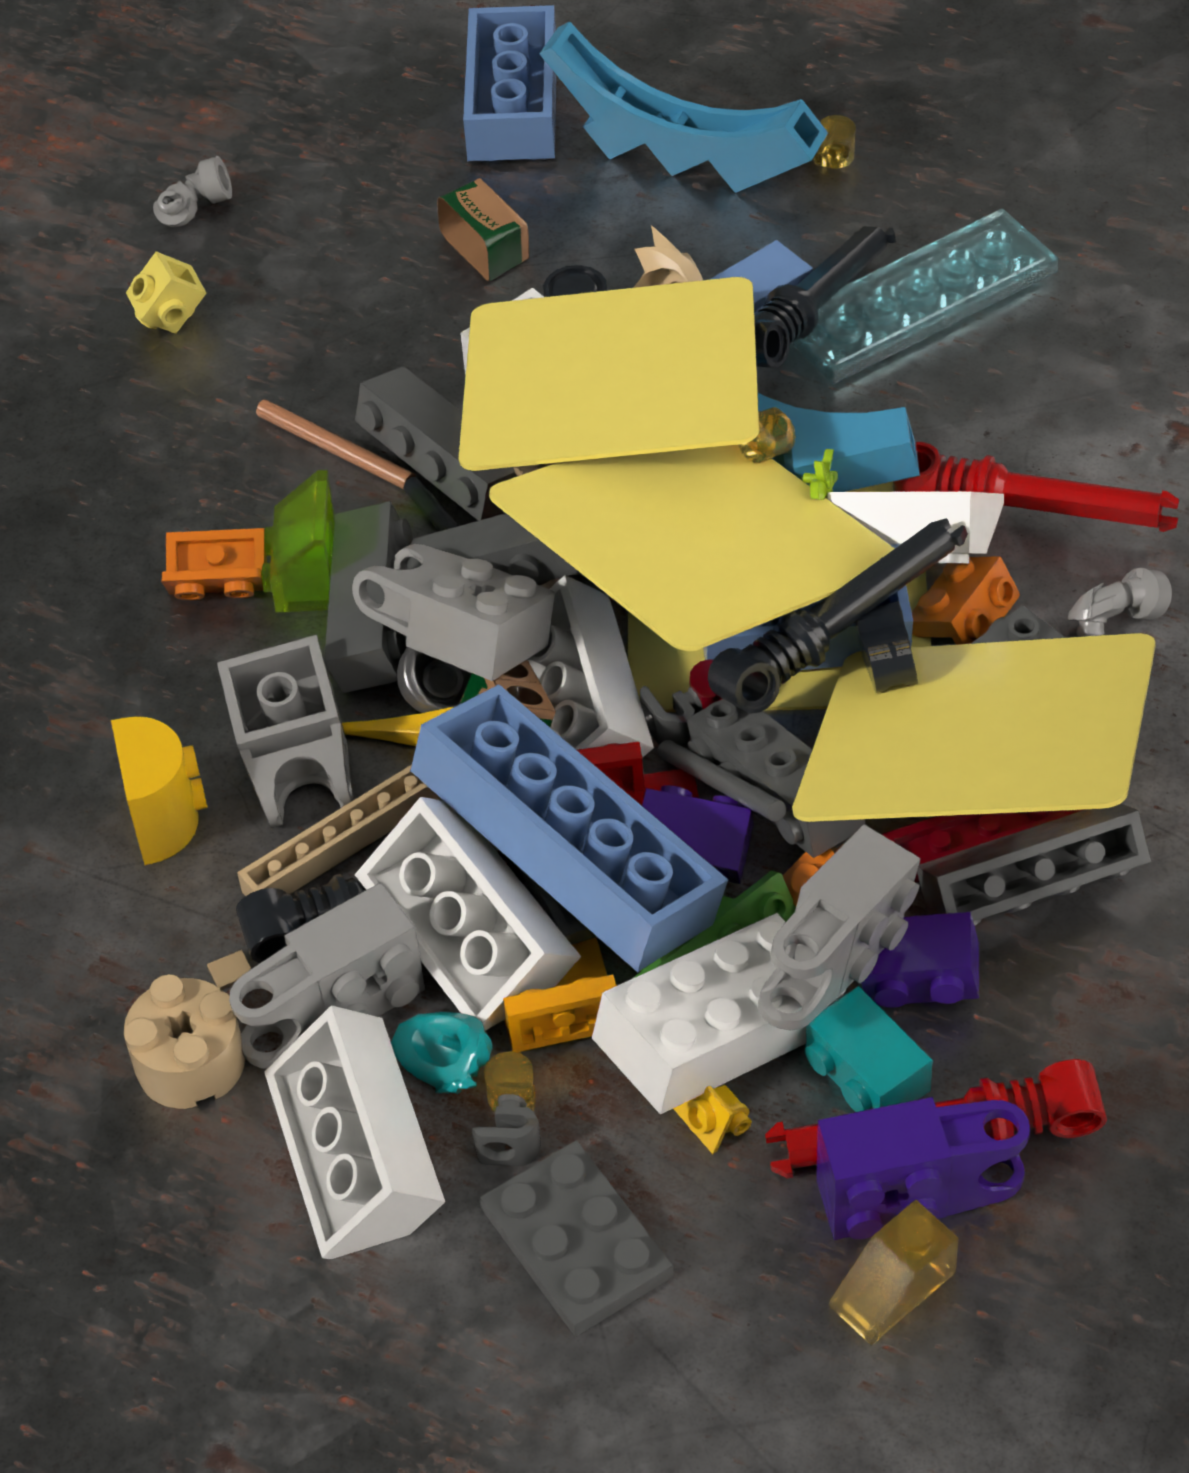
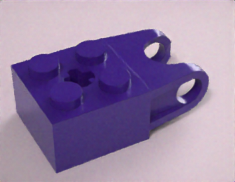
[817,1097,1030,1240]

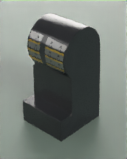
[855,601,918,693]

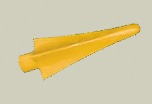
[342,707,454,747]

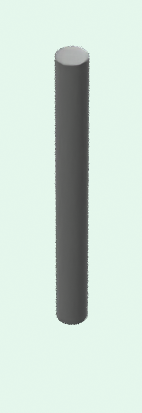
[658,740,786,822]

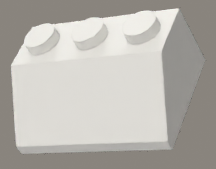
[828,492,1004,563]

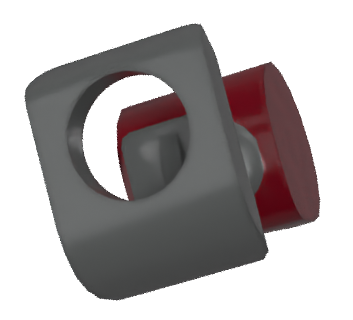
[640,659,723,746]

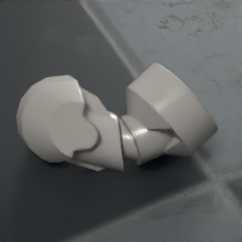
[153,156,232,227]
[1067,568,1172,637]

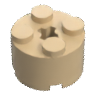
[124,974,245,1109]

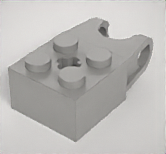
[352,544,555,681]
[217,635,354,828]
[758,824,920,1031]
[229,883,425,1069]

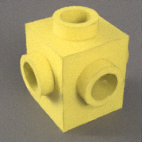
[126,252,206,334]

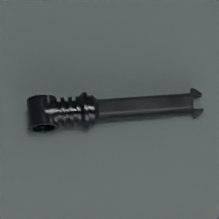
[754,226,896,368]
[708,518,968,713]
[236,850,525,963]

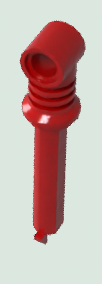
[893,442,1180,532]
[765,1059,1107,1178]

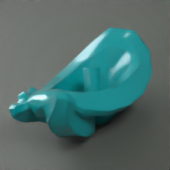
[391,1012,493,1094]

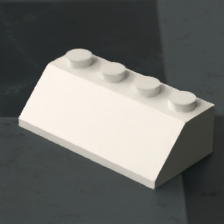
[527,575,654,758]
[355,797,581,1030]
[264,1005,445,1259]

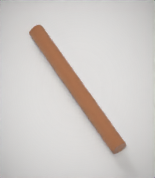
[256,399,416,489]

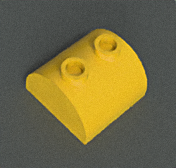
[111,717,208,865]

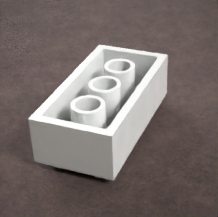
[592,913,846,1115]

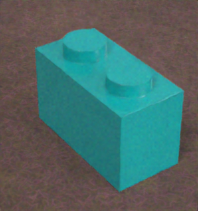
[805,986,933,1112]

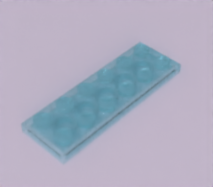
[792,208,1059,385]

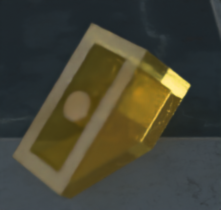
[829,1200,959,1345]

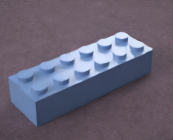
[410,684,728,972]

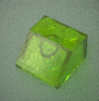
[262,470,335,612]

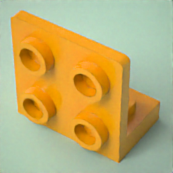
[503,937,617,1053]

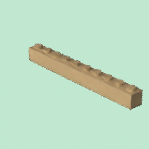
[237,764,441,896]

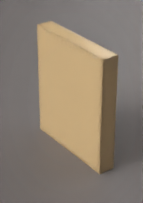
[207,950,251,990]

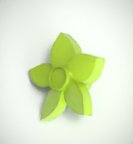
[803,449,838,500]

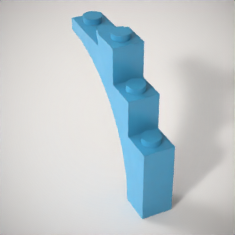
[539,21,828,193]
[750,392,920,492]

